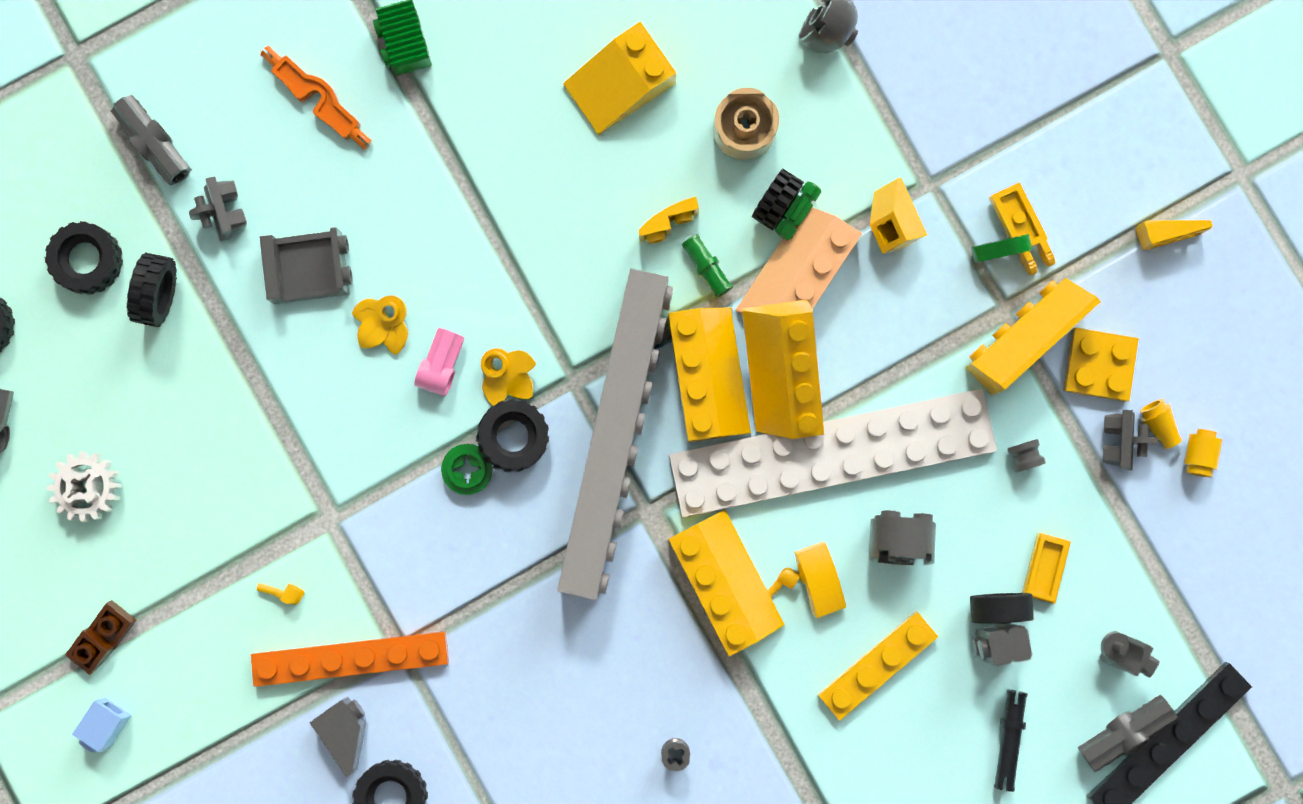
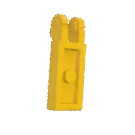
[989,182,1056,275]

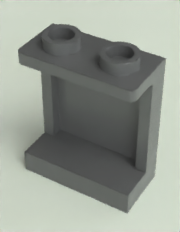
[259,227,353,304]

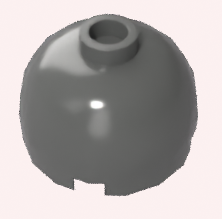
[798,0,858,53]

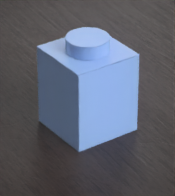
[72,698,132,752]

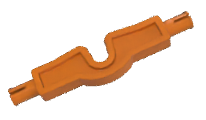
[260,46,372,150]

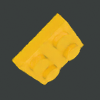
[1063,327,1139,402]

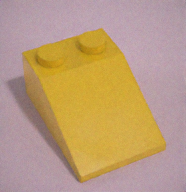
[563,21,677,136]

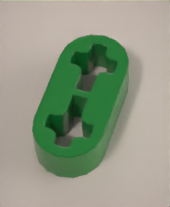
[971,234,1033,263]

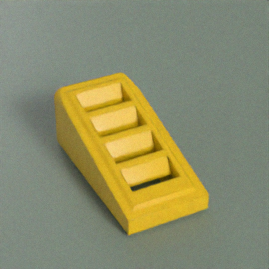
[1136,220,1213,251]

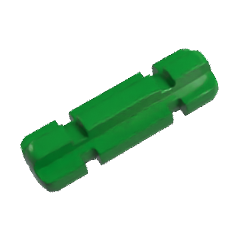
[775,181,822,240]

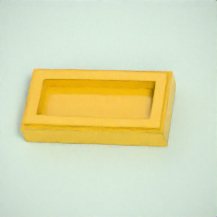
[1022,533,1071,604]

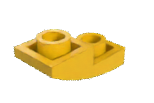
[638,197,699,244]
[794,541,846,618]

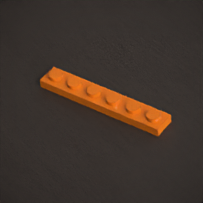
[251,631,449,687]

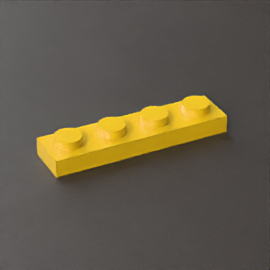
[817,611,938,721]

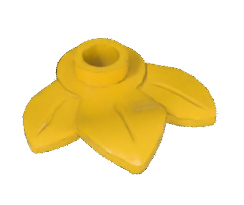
[352,295,409,355]
[481,348,537,406]

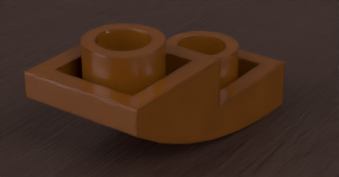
[65,600,137,675]

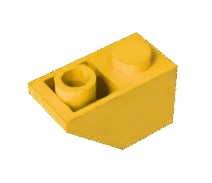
[870,177,927,254]

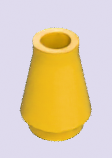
[1140,399,1182,449]

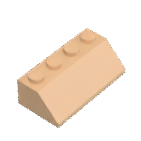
[736,207,862,315]

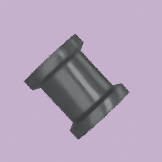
[661,738,690,771]

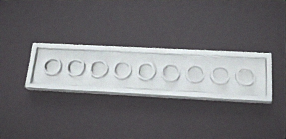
[669,388,997,518]

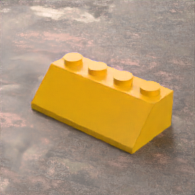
[965,278,1101,395]
[742,300,824,439]
[668,308,751,443]
[668,510,785,656]

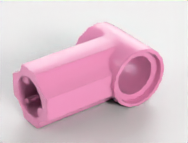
[414,328,465,397]

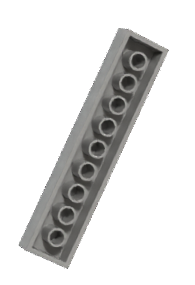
[557,268,673,600]

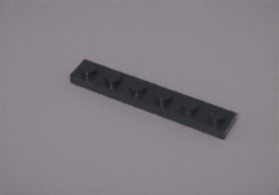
[1086,662,1252,804]

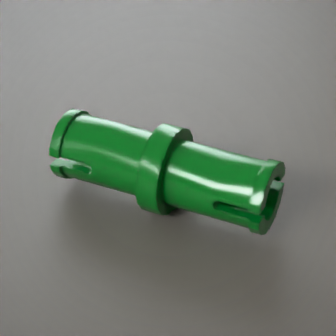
[681,234,733,298]

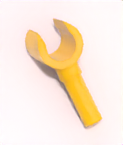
[767,567,800,597]
[256,583,305,605]

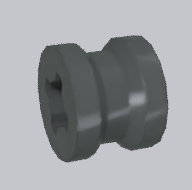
[1007,439,1046,473]

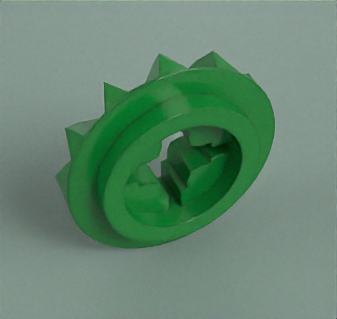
[441,444,493,495]

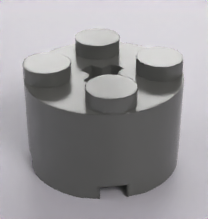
[869,510,936,565]

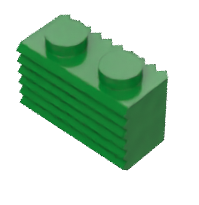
[373,0,432,76]

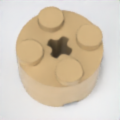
[713,88,779,160]

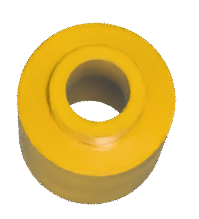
[1184,429,1223,478]

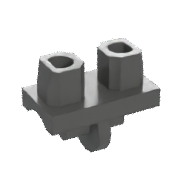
[188,176,247,241]
[1103,410,1158,470]
[1099,631,1160,678]

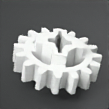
[47,451,122,522]

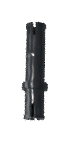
[993,689,1028,792]

